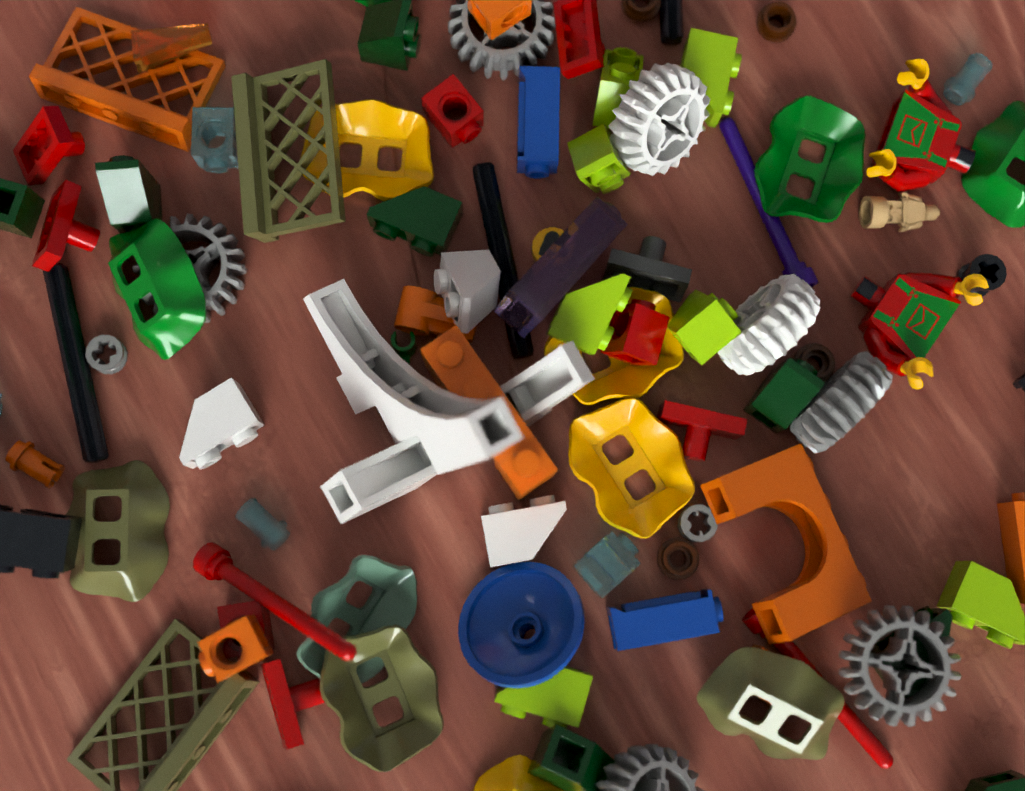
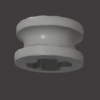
[85,335,128,374]
[678,504,718,542]

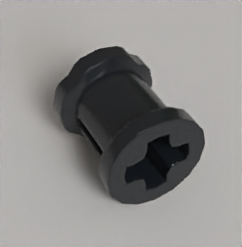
[956,254,1007,296]

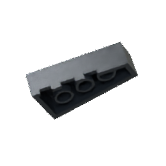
[0,504,82,579]

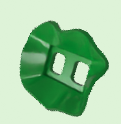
[754,96,866,223]
[962,101,1025,228]
[108,218,206,360]

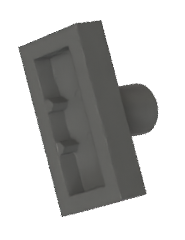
[602,236,692,302]

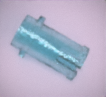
[943,53,992,105]
[235,498,290,551]

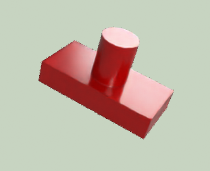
[553,0,605,80]
[13,105,85,186]
[32,180,100,272]
[657,400,747,462]
[260,659,325,750]

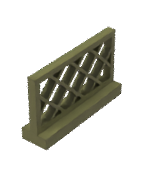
[231,59,346,243]
[67,618,260,791]

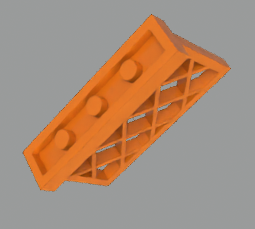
[29,7,226,152]

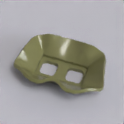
[66,460,170,602]
[320,625,444,772]
[697,647,845,760]

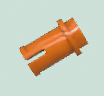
[5,440,65,489]

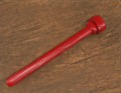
[193,542,357,661]
[742,608,894,769]

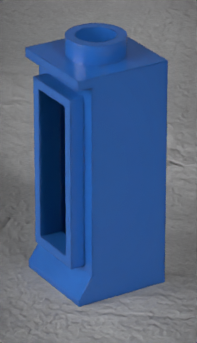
[517,66,560,179]
[606,589,724,651]

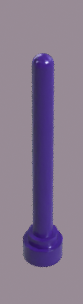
[719,117,819,287]

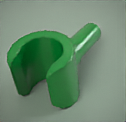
[391,331,417,364]

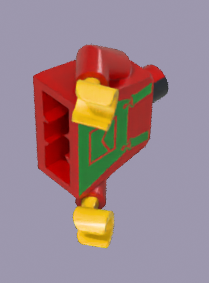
[866,59,976,192]
[850,272,989,390]

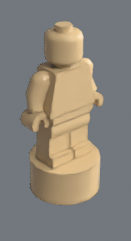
[859,192,940,232]

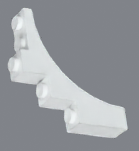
[303,279,523,475]
[320,340,594,524]

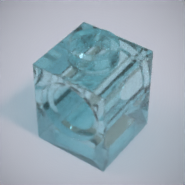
[191,107,238,173]
[571,532,641,598]

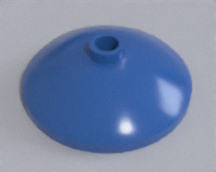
[458,562,585,688]

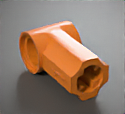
[393,285,477,343]

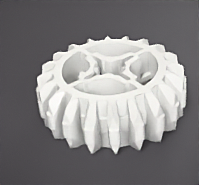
[608,62,711,176]
[717,274,821,376]

